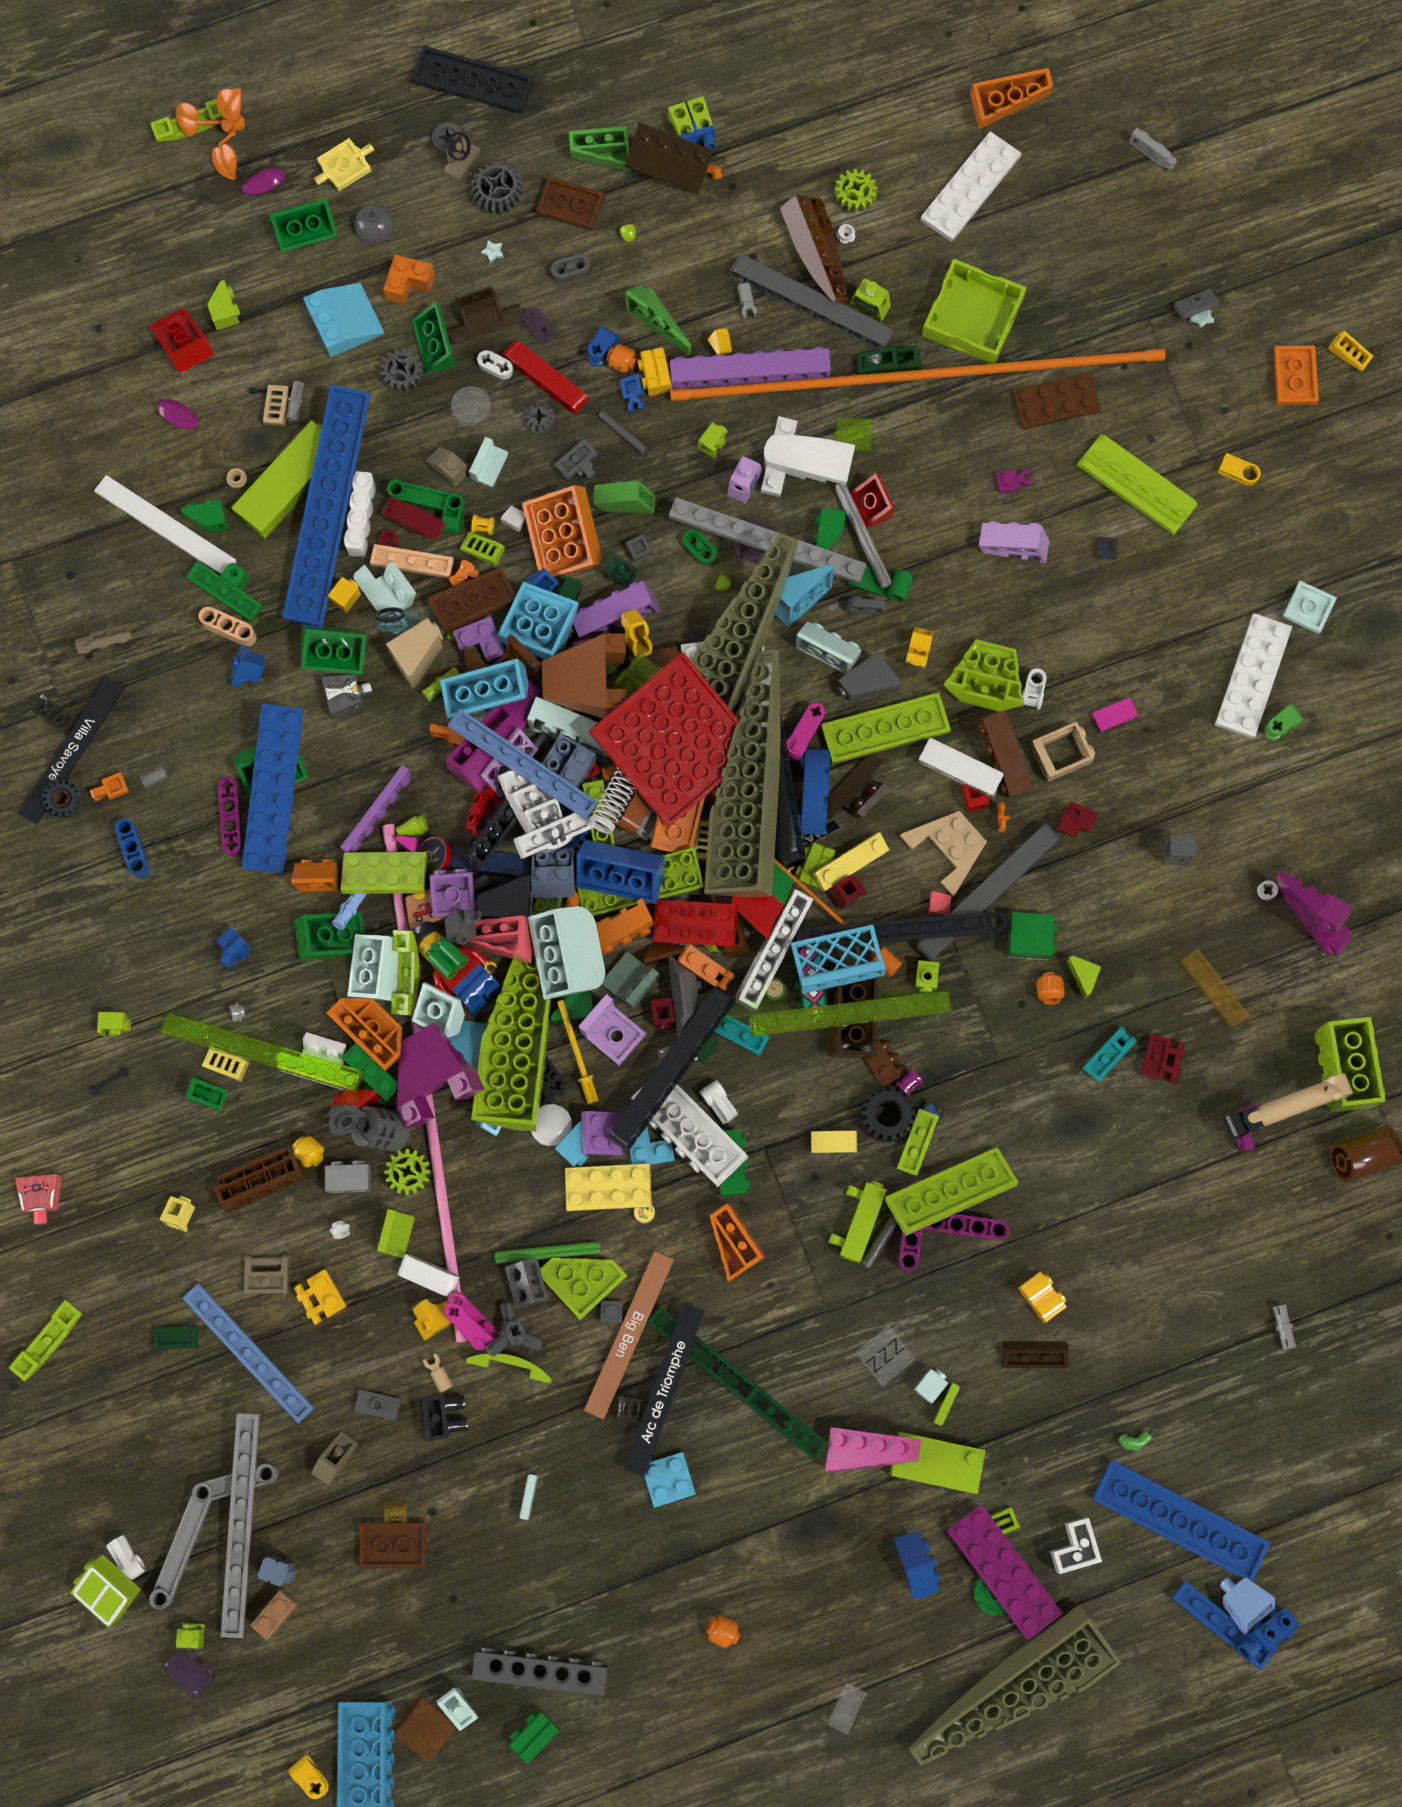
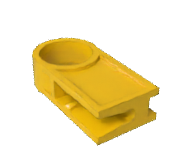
[1217,453,1261,486]

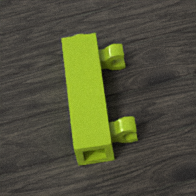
[828,1181,887,1264]

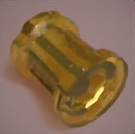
[384,1503,408,1523]

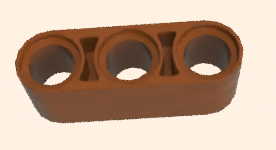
[614,785,650,834]

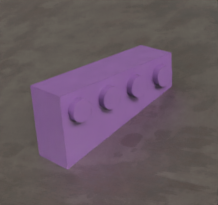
[573,581,662,640]

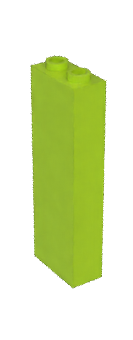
[232,420,322,539]

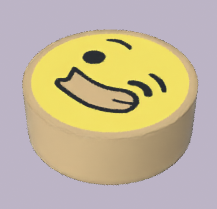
[634,1205,655,1224]

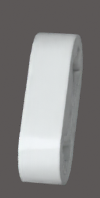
[477,350,513,380]

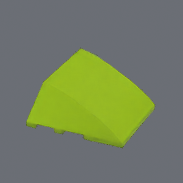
[944,639,1024,712]

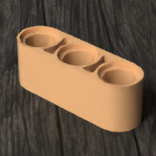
[199,607,257,646]

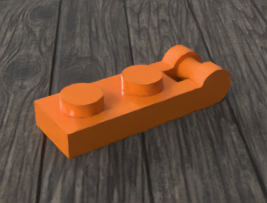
[677,944,735,991]

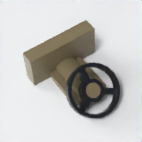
[443,132,481,183]

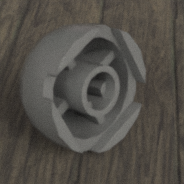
[355,204,394,246]

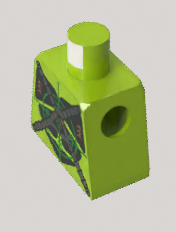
[848,279,891,323]

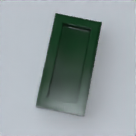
[154,1326,199,1349]

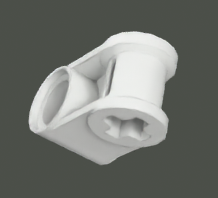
[1022,669,1047,711]

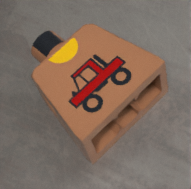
[405,889,448,931]

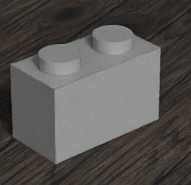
[325,1161,371,1194]

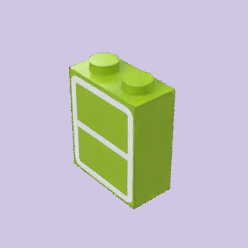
[70,1554,141,1628]

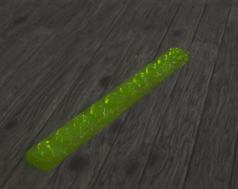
[748,991,952,1037]
[161,1013,364,1093]

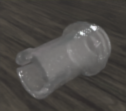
[140,766,168,788]

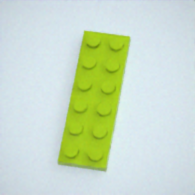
[821,693,951,764]
[885,1147,1018,1236]

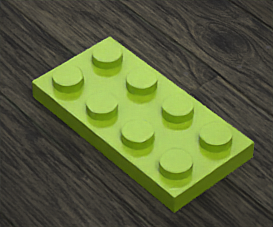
[341,852,428,894]

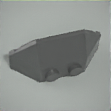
[668,956,703,1037]

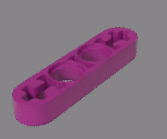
[218,776,242,856]

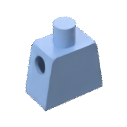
[1220,1577,1275,1634]

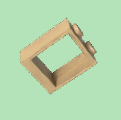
[1030,722,1095,782]

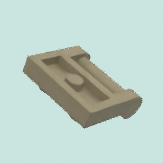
[244,1255,290,1294]

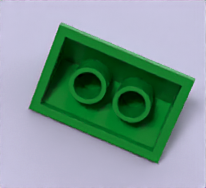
[269,198,338,252]
[412,301,456,374]

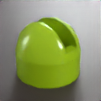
[620,224,636,241]
[715,573,731,591]

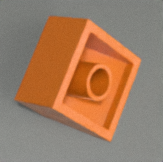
[291,859,340,892]

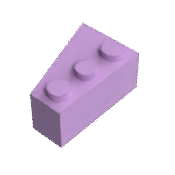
[979,521,1049,564]

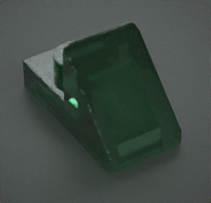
[599,550,639,588]

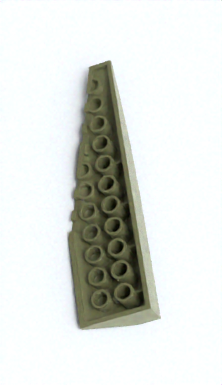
[704,649,780,897]

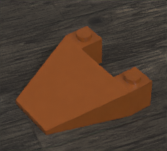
[542,634,627,718]

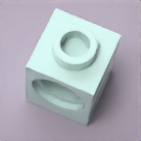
[914,1369,948,1404]

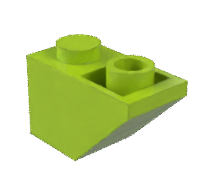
[207,280,241,330]

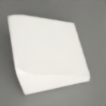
[501,506,526,532]

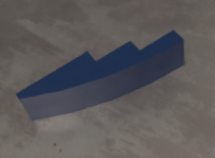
[446,847,532,877]

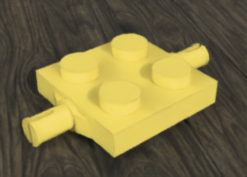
[314,138,374,191]

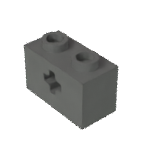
[1163,835,1199,866]

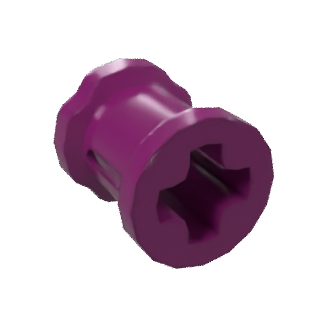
[895,1069,923,1096]

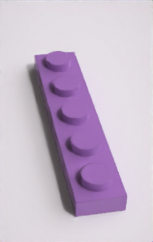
[341,765,411,853]

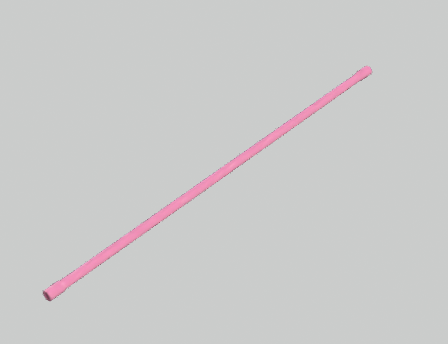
[382,824,468,1343]

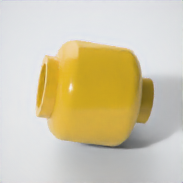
[292,1136,324,1168]

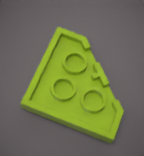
[540,1258,627,1320]

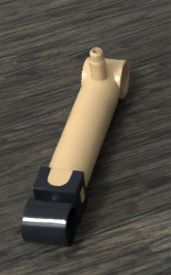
[1223,1073,1353,1139]

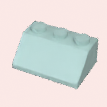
[795,622,861,675]
[348,934,398,1001]

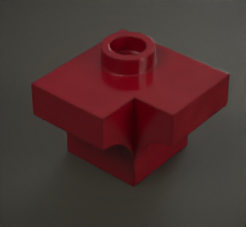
[1057,801,1098,838]
[827,875,867,910]

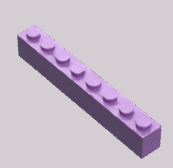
[670,347,831,389]

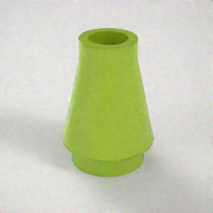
[396,815,429,837]

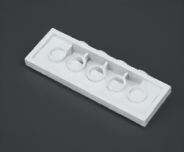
[631,1085,749,1187]

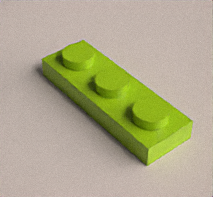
[897,1108,939,1176]

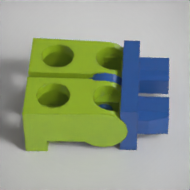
[668,96,715,149]

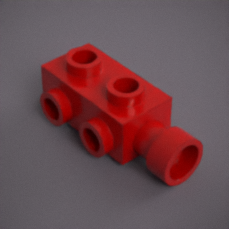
[465,777,502,837]

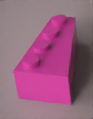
[825,1427,921,1473]

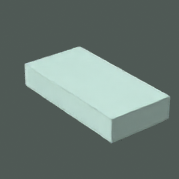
[519,1474,538,1520]

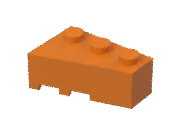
[596,899,654,955]
[710,1204,766,1282]

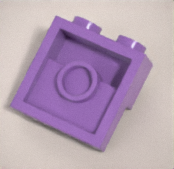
[429,869,475,917]

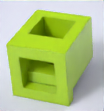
[698,422,728,459]
[915,961,939,993]
[97,1012,131,1036]
[176,1623,205,1649]

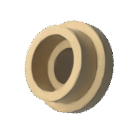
[226,468,247,488]

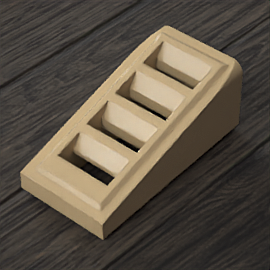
[263,385,289,427]

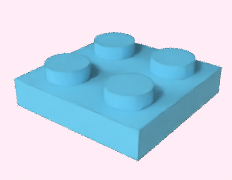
[645,1452,696,1508]

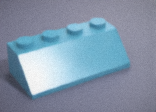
[440,659,529,719]

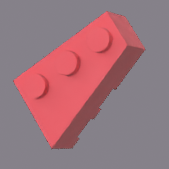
[468,915,533,963]

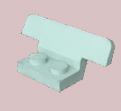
[354,562,416,635]

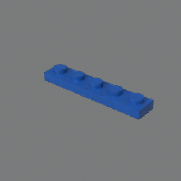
[1171,1580,1274,1671]

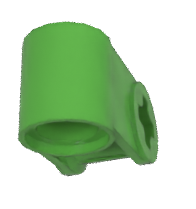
[1263,704,1305,740]

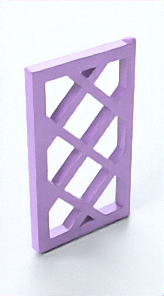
[480,727,538,798]

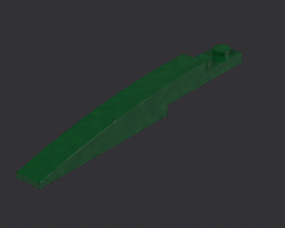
[647,1306,829,1461]

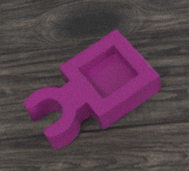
[995,469,1033,494]

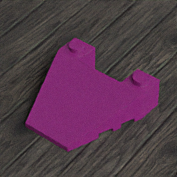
[1277,871,1352,958]
[397,1023,485,1128]

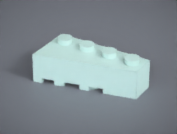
[527,697,607,757]

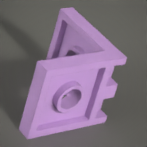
[579,994,647,1066]

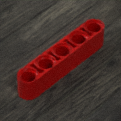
[502,340,589,414]

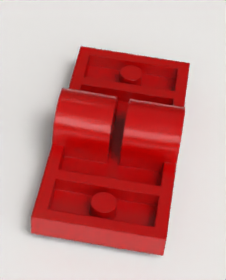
[653,900,738,947]

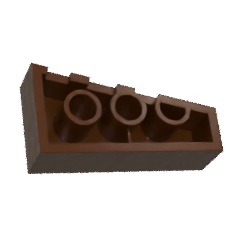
[975,711,1034,797]

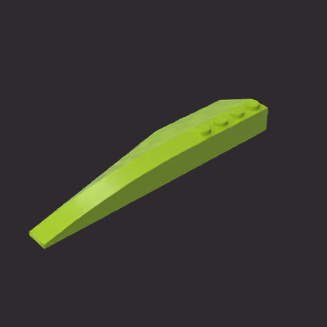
[471,897,563,1132]

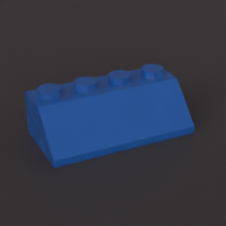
[577,840,665,904]

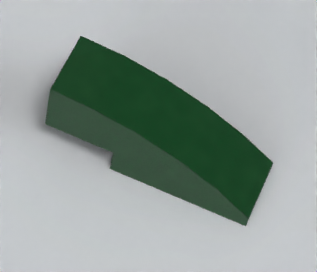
[857,345,922,375]

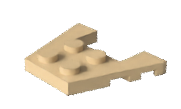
[900,811,987,897]

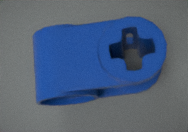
[588,326,620,367]

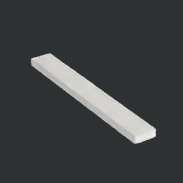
[94,475,237,575]

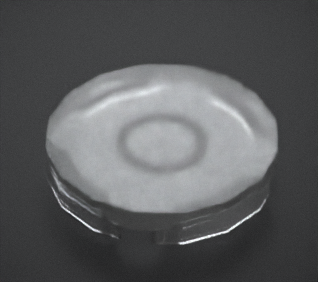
[451,386,491,426]

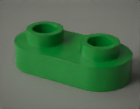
[683,529,716,565]

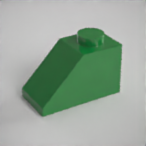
[551,991,593,1024]

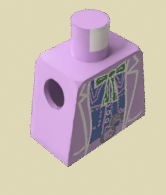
[727,456,762,504]

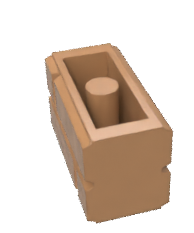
[250,1589,300,1640]

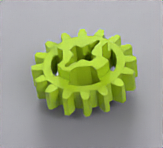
[834,169,877,212]
[384,1149,431,1196]

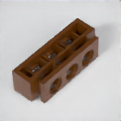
[214,1148,306,1213]

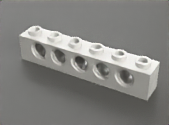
[735,889,813,1010]

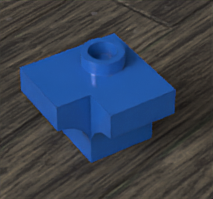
[231,644,265,687]
[216,927,252,969]

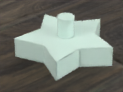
[481,241,503,263]
[1191,310,1214,327]

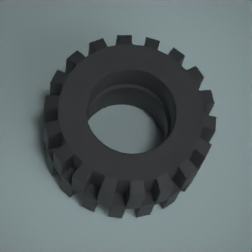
[861,1087,915,1143]

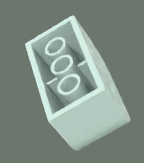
[528,906,605,1000]

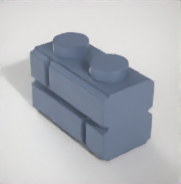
[257,1555,297,1586]

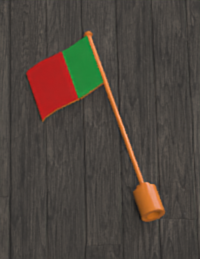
[731,858,903,978]

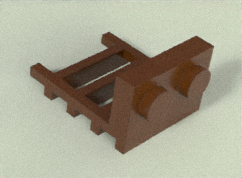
[491,634,541,684]

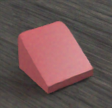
[928,891,951,916]

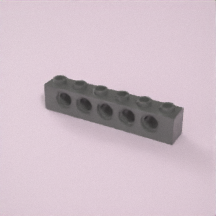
[472,1647,608,1696]

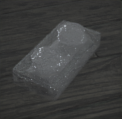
[827,1682,866,1735]

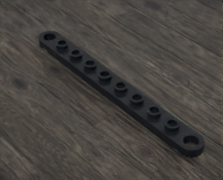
[799,911,1008,950]

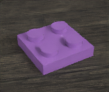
[581,1111,623,1156]

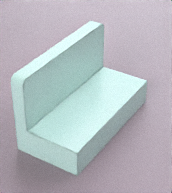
[469,437,508,487]

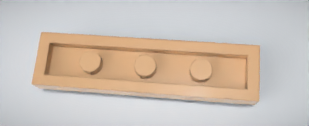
[370,544,454,579]

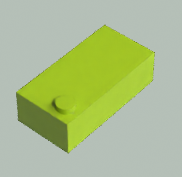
[890,1432,986,1494]

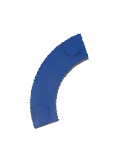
[799,749,830,835]

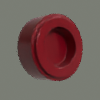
[378,529,399,548]

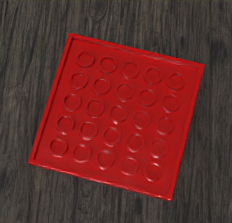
[588,651,739,828]

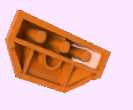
[327,998,402,1071]

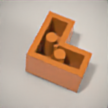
[383,255,435,305]

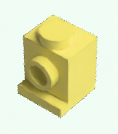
[160,1196,195,1232]

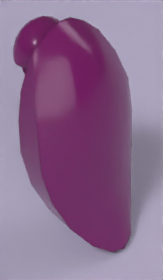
[242,168,285,196]
[158,399,199,430]

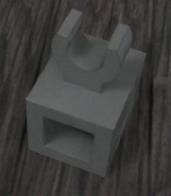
[445,907,481,945]

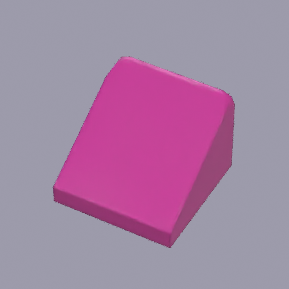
[396,835,419,852]

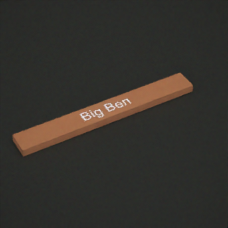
[584,1251,674,1419]

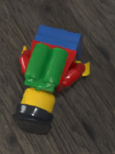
[413,921,502,1017]

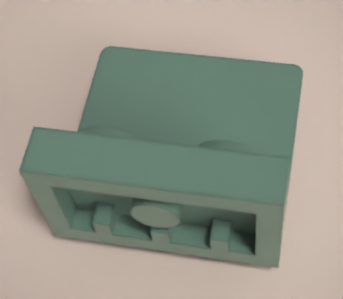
[602,952,659,1009]

